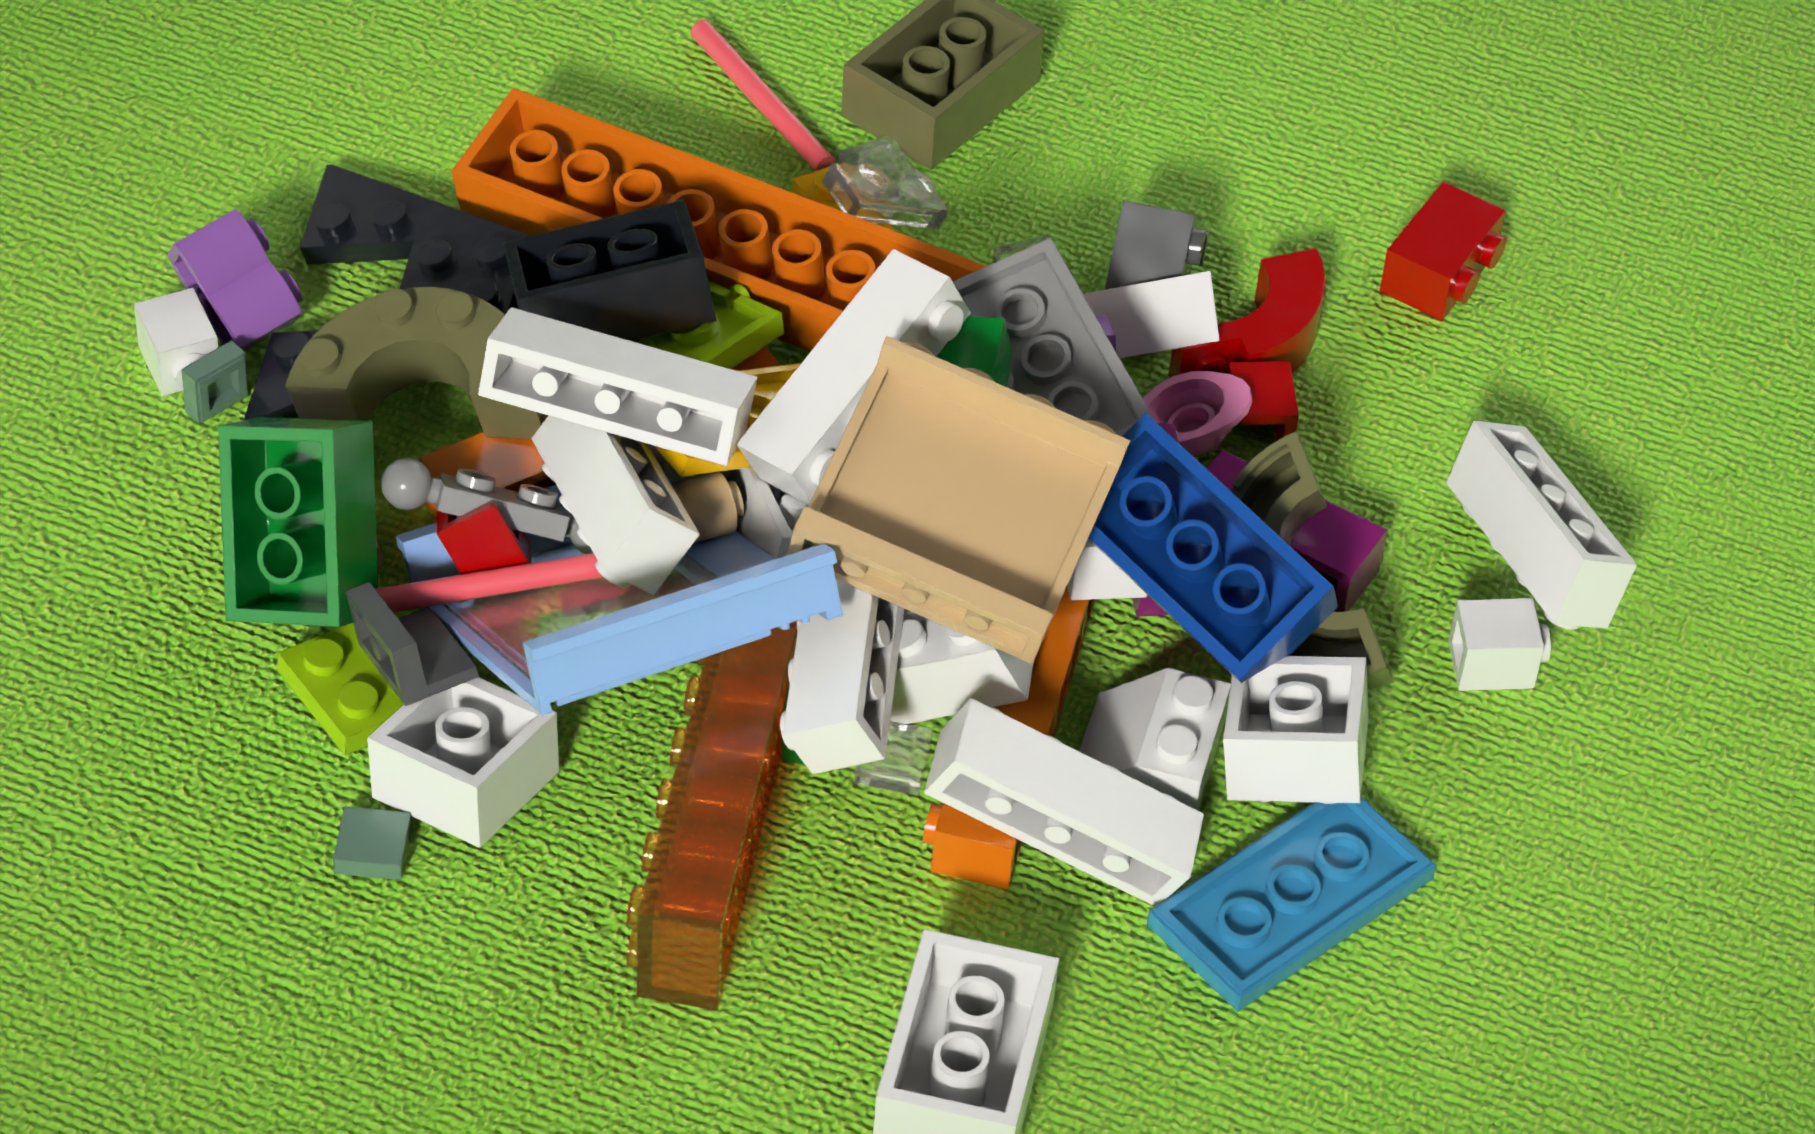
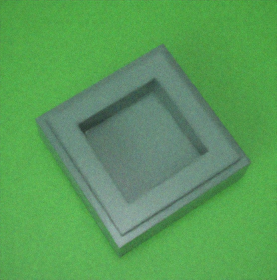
[181,340,249,424]
[333,806,412,880]

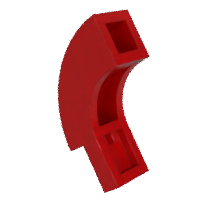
[1168,248,1325,378]

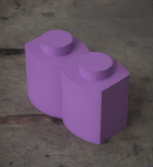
[167,209,302,352]

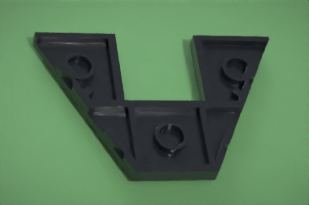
[244,164,529,420]

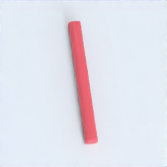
[690,20,835,171]
[375,553,604,612]

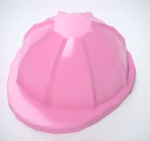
[1143,371,1253,458]

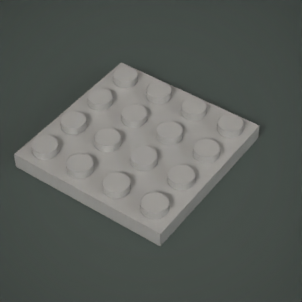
[953,238,1156,436]

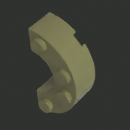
[285,287,548,439]
[1231,432,1394,689]

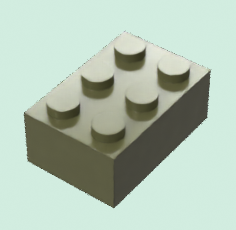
[841,0,1044,170]

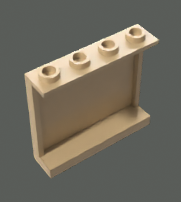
[787,335,1130,664]

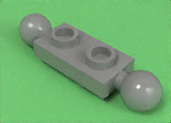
[381,458,593,554]

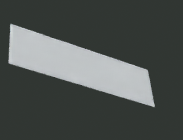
[1083,271,1220,358]

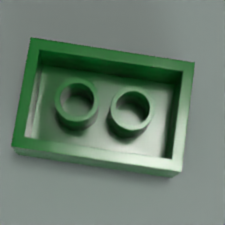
[218,417,378,627]

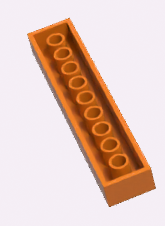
[451,88,986,352]

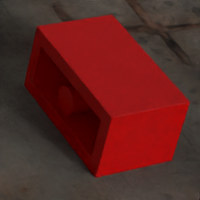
[1379,181,1507,321]

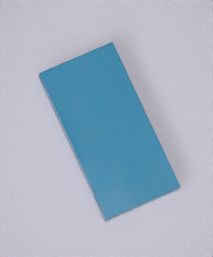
[1147,797,1436,1012]

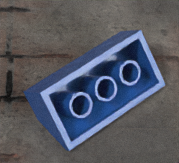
[1088,413,1338,683]

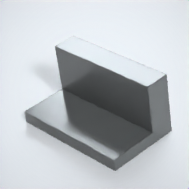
[345,582,479,706]

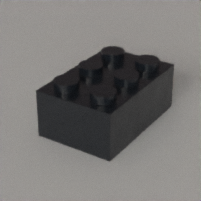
[503,199,717,343]

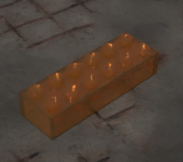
[626,621,798,1011]

